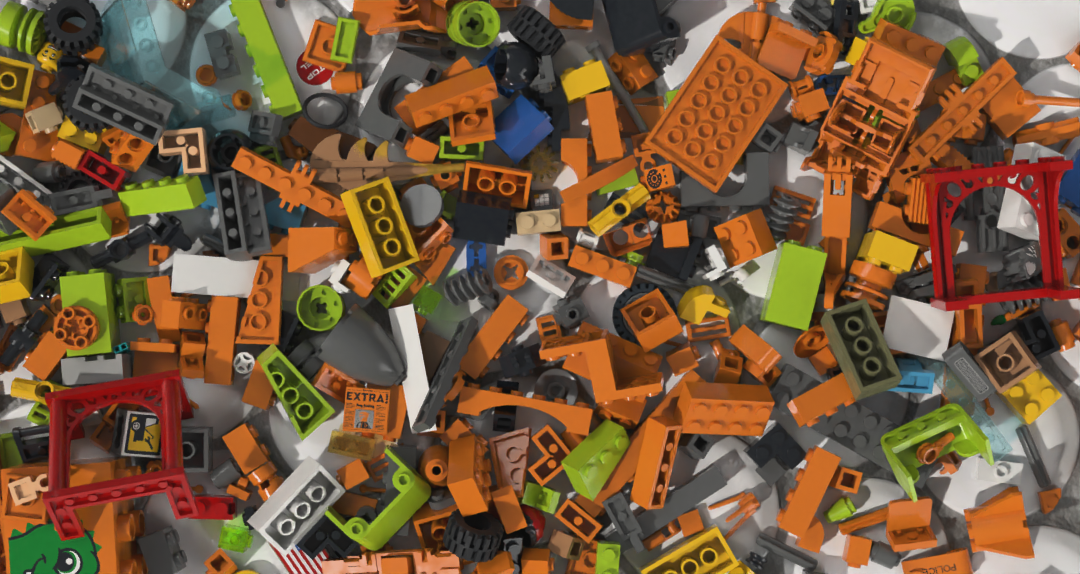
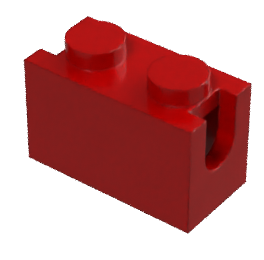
[77,149,132,192]
[188,494,238,520]

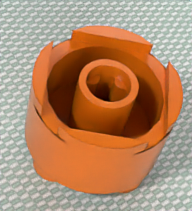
[341,252,387,300]

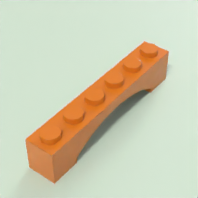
[457,382,593,436]

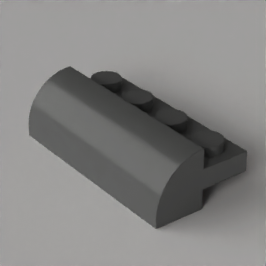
[72,63,176,146]
[213,170,273,261]

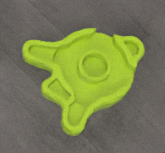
[858,0,917,34]

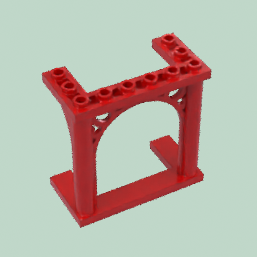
[920,156,1080,311]
[42,369,199,541]

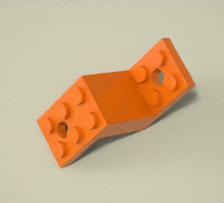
[539,329,664,405]

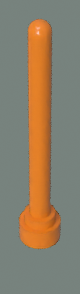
[1015,90,1080,108]

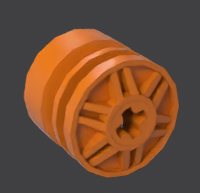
[840,260,897,311]

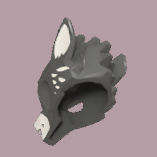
[997,241,1042,289]

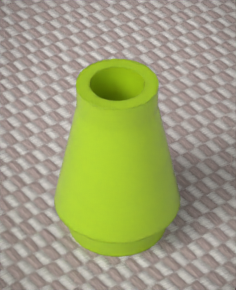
[823,496,857,524]

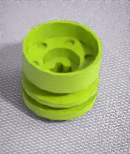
[446,0,500,47]
[0,1,47,56]
[296,285,346,331]

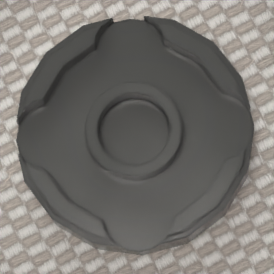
[400,184,444,228]

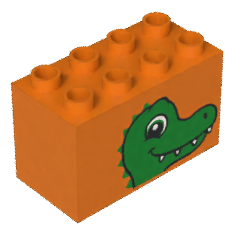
[0,456,148,574]

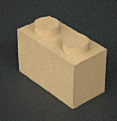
[515,209,561,236]

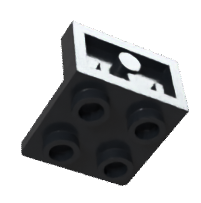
[29,252,71,302]

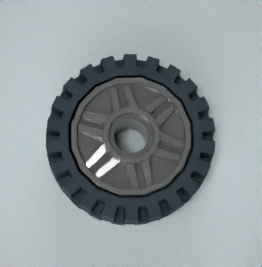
[612,283,678,346]

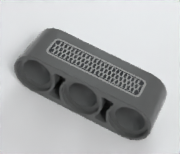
[942,341,997,402]

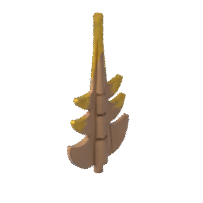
[306,133,465,197]

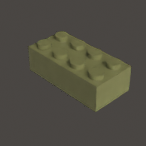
[820,298,902,401]

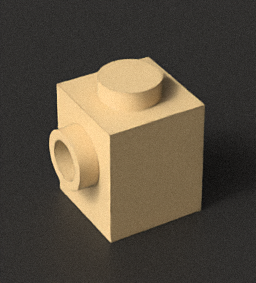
[25,102,63,134]

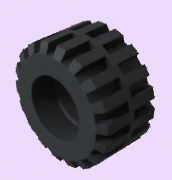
[44,0,103,56]
[507,5,566,60]
[62,75,111,133]
[443,509,504,562]

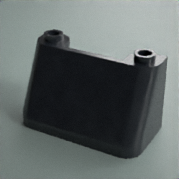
[602,0,681,57]

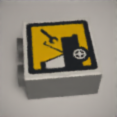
[111,408,162,458]

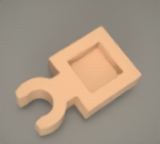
[8,473,48,506]

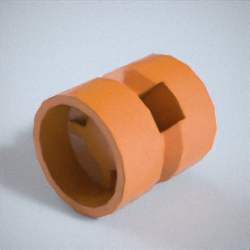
[247,460,285,502]

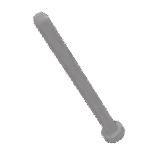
[585,40,648,133]

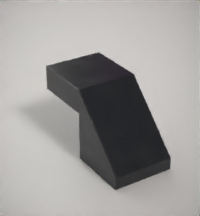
[492,380,519,432]

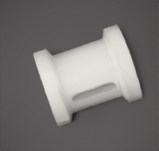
[574,227,600,252]

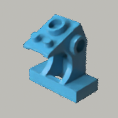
[887,357,935,394]

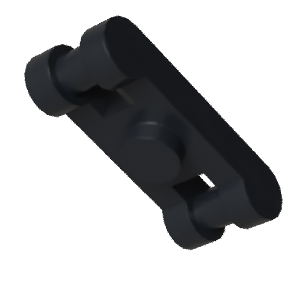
[833,0,859,55]

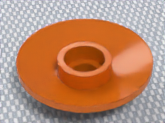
[793,324,829,358]

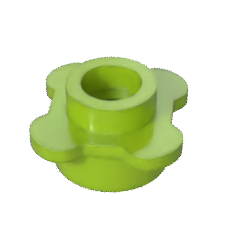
[621,251,645,267]

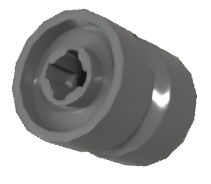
[288,339,324,380]

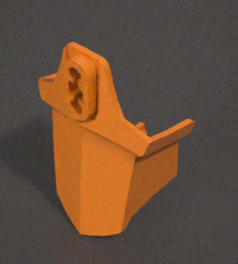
[353,0,478,36]

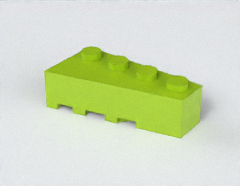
[257,343,335,441]

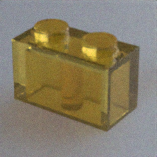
[327,429,378,461]

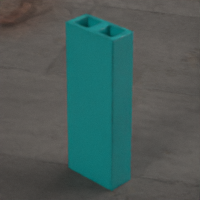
[113,342,132,354]

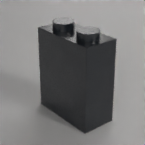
[452,190,515,246]

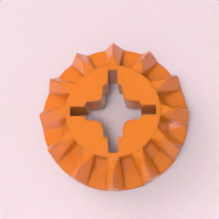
[645,190,681,224]
[494,255,528,290]

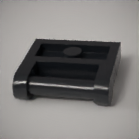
[12,424,49,463]

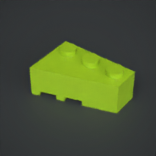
[561,419,631,501]

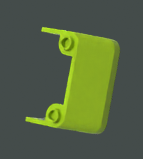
[880,403,994,502]
[324,445,431,551]

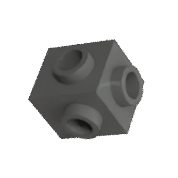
[552,295,590,329]

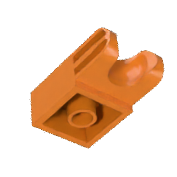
[870,119,932,204]

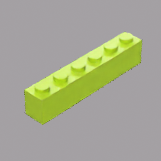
[229,0,303,121]
[0,206,112,257]

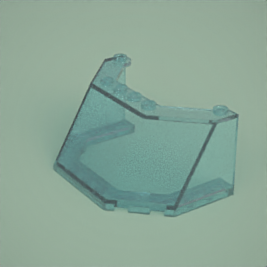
[100,0,237,130]

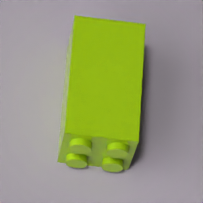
[759,240,828,331]
[59,269,121,357]

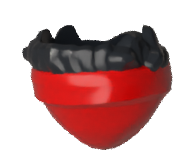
[520,504,546,547]

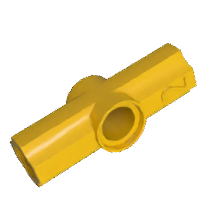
[587,183,651,237]
[10,377,71,405]

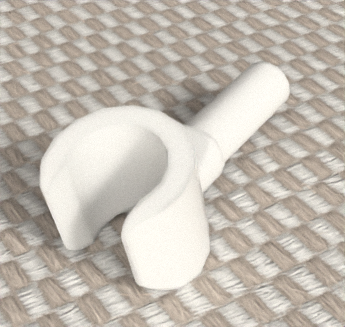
[719,267,750,286]

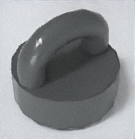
[477,288,499,312]

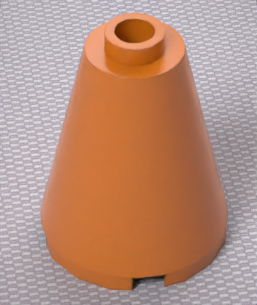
[418,445,449,489]

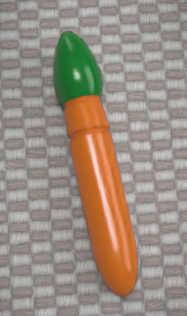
[990,301,1040,326]

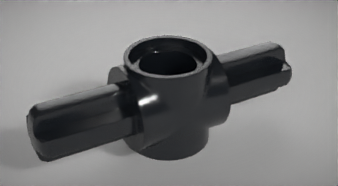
[90,230,152,269]
[0,310,49,366]

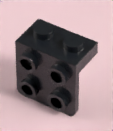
[646,227,705,281]

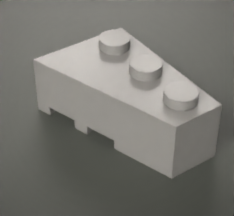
[61,353,133,388]

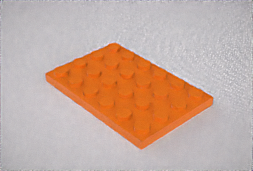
[643,35,788,193]

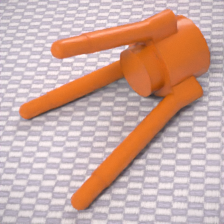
[708,492,760,541]

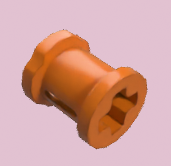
[787,75,815,100]

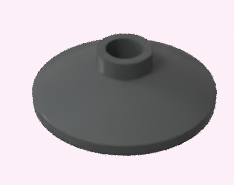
[534,369,578,405]

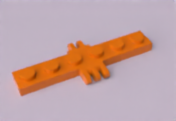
[906,57,1017,164]
[231,146,352,229]

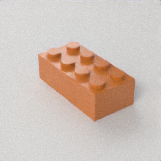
[673,381,775,436]

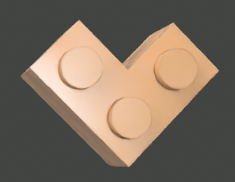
[158,127,210,176]

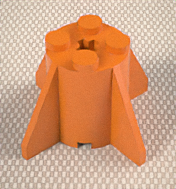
[964,486,1035,559]

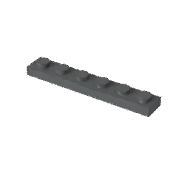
[412,316,478,433]

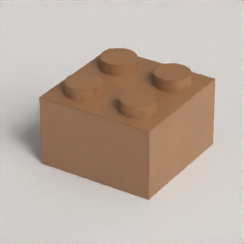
[974,331,1041,394]

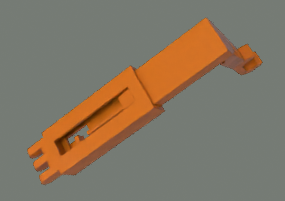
[822,155,854,309]

